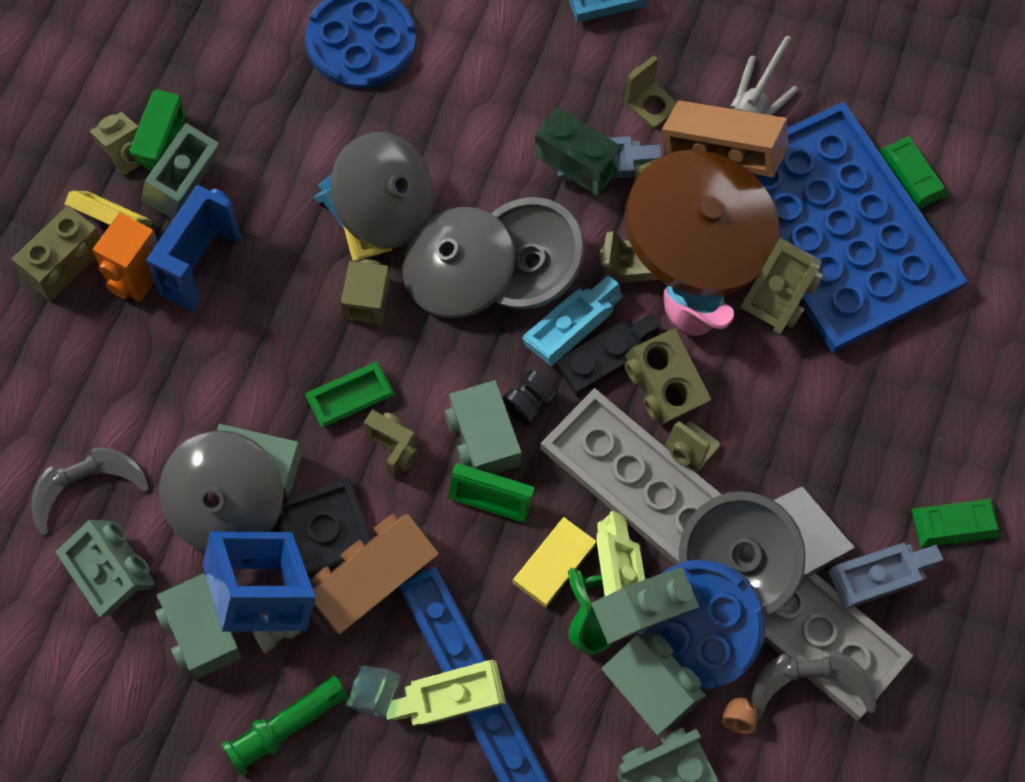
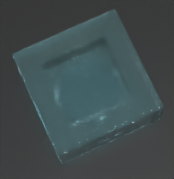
[346,666,401,716]

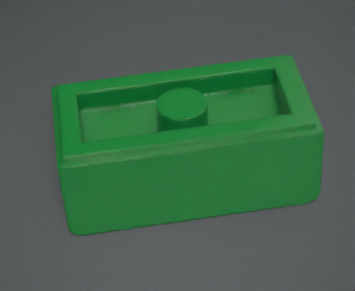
[130,89,186,172]

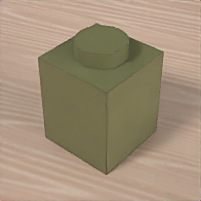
[341,260,390,325]

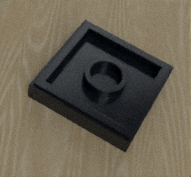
[277,477,372,578]

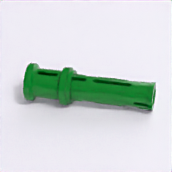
[221,675,349,777]

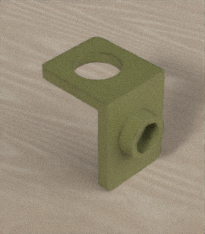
[624,56,677,129]
[664,421,720,473]

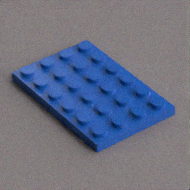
[753,102,968,353]

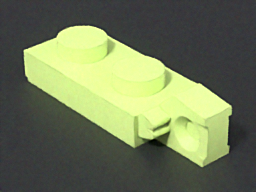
[597,511,645,596]
[384,660,506,726]

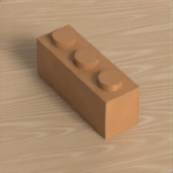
[662,100,788,177]
[309,514,439,634]

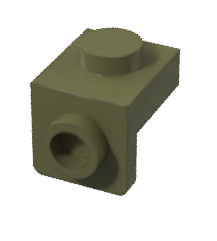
[89,112,142,175]
[600,231,659,283]
[364,410,418,478]

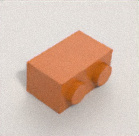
[92,212,158,302]

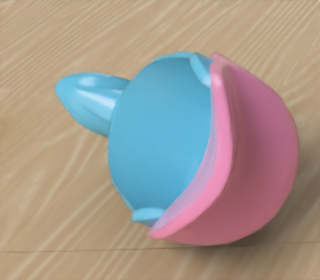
[664,283,734,336]

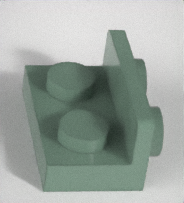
[55,520,155,618]
[616,728,718,782]

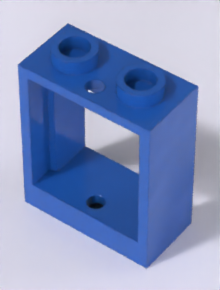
[203,531,316,632]

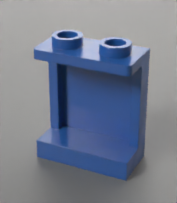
[146,185,241,312]

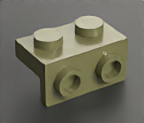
[740,238,824,335]

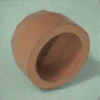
[721,697,758,734]

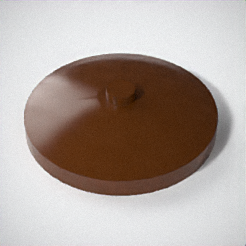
[625,150,780,297]

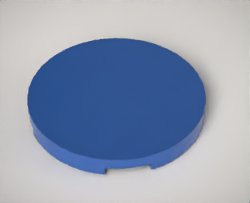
[305,0,416,89]
[639,559,766,689]

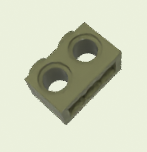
[12,205,101,302]
[625,328,712,426]

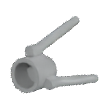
[730,36,799,116]

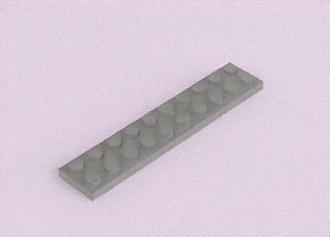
[540,388,913,721]

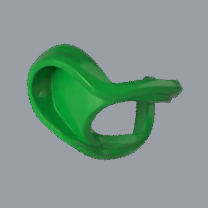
[568,567,614,654]

